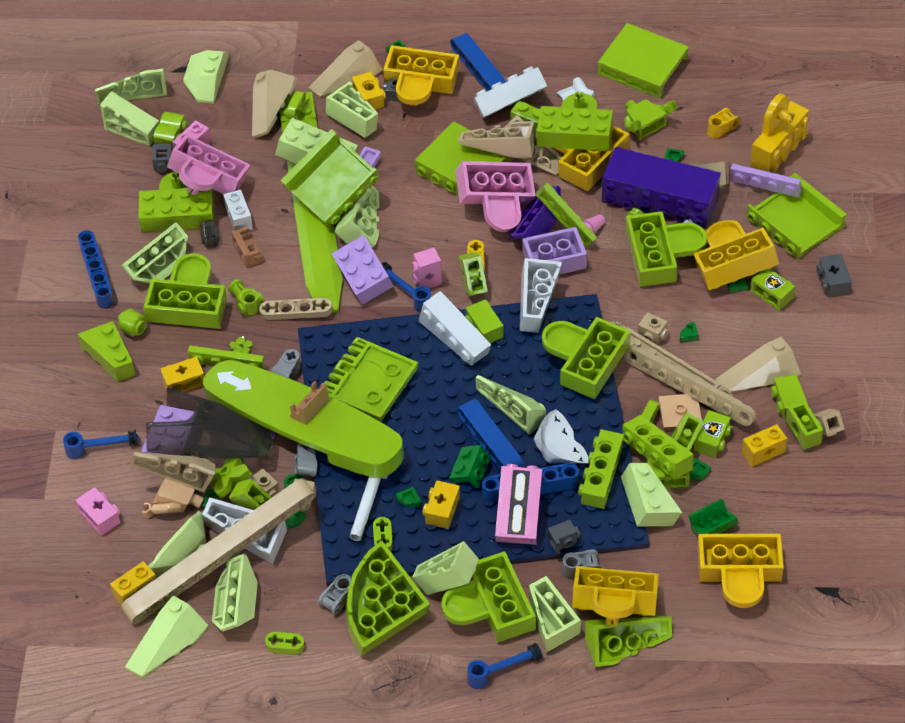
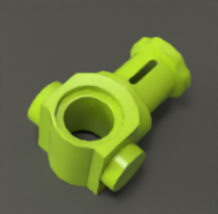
[228,279,264,317]

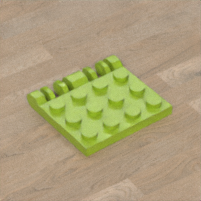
[324,337,419,422]

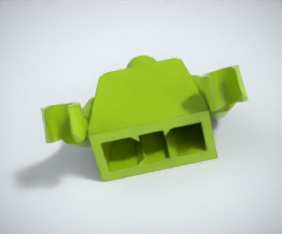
[624,100,678,140]

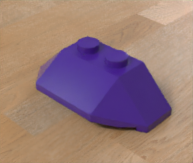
[510,186,561,239]

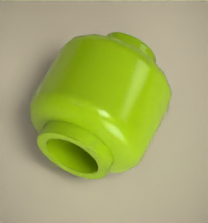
[118,309,147,337]

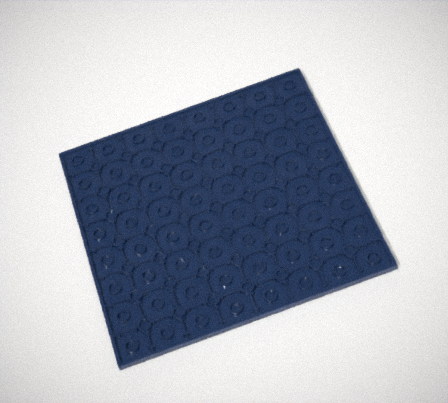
[298,294,649,586]

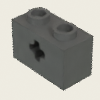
[816,254,851,297]

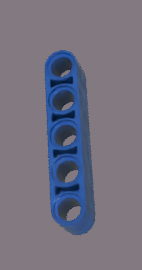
[450,33,506,92]
[78,230,114,308]
[457,399,525,471]
[482,463,579,502]

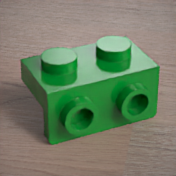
[449,445,490,488]
[689,499,739,536]

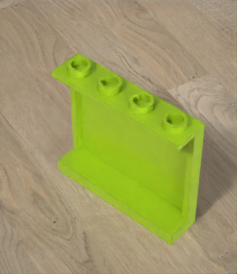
[597,23,689,99]
[415,121,511,196]
[281,129,380,227]
[746,173,847,259]

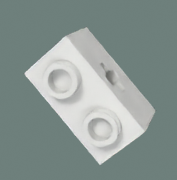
[223,190,253,230]

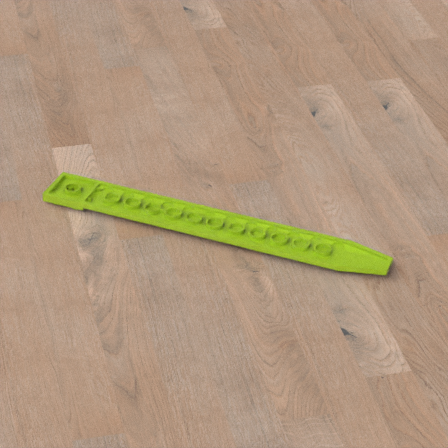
[279,92,343,313]

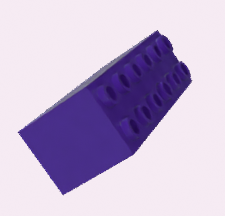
[602,147,721,228]

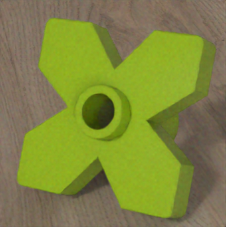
[209,452,252,499]

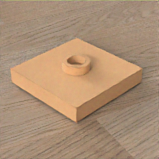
[658,394,702,431]

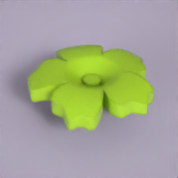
[229,336,253,354]

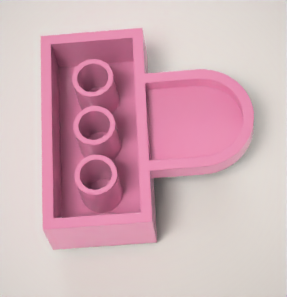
[167,134,250,195]
[455,161,536,232]

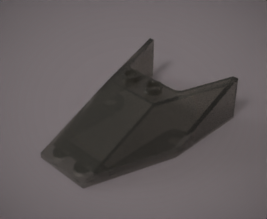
[146,387,277,459]

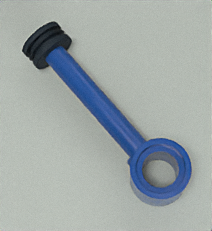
[381,262,432,312]
[63,430,139,459]
[467,643,542,689]

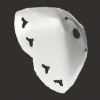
[534,409,588,463]

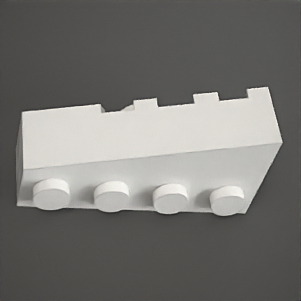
[473,66,547,118]
[520,258,562,333]
[419,291,491,366]
[202,498,287,565]

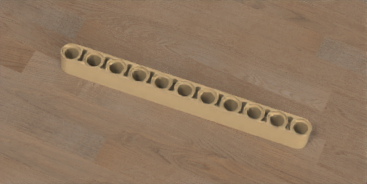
[121,478,316,624]

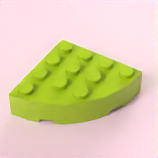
[346,540,430,657]

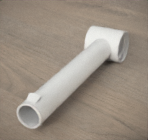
[349,476,388,541]

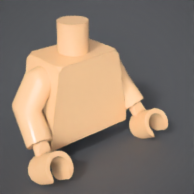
[141,477,204,518]

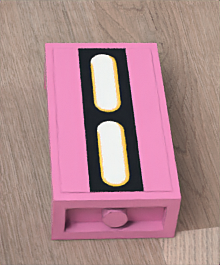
[495,464,542,545]

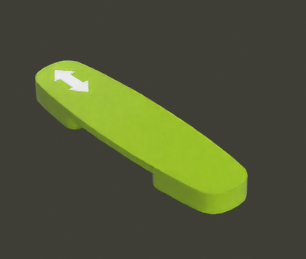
[203,360,404,478]

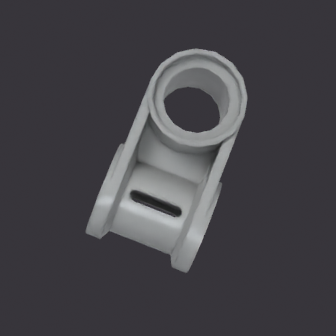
[271,349,302,380]
[294,442,317,477]
[562,549,602,579]
[318,574,351,615]

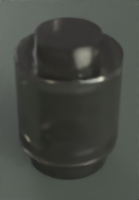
[199,221,220,249]

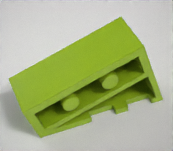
[77,321,135,382]

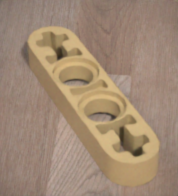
[259,298,333,320]

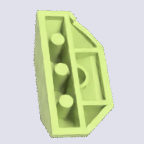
[183,50,230,104]
[121,222,188,284]
[148,511,207,578]
[212,554,258,632]

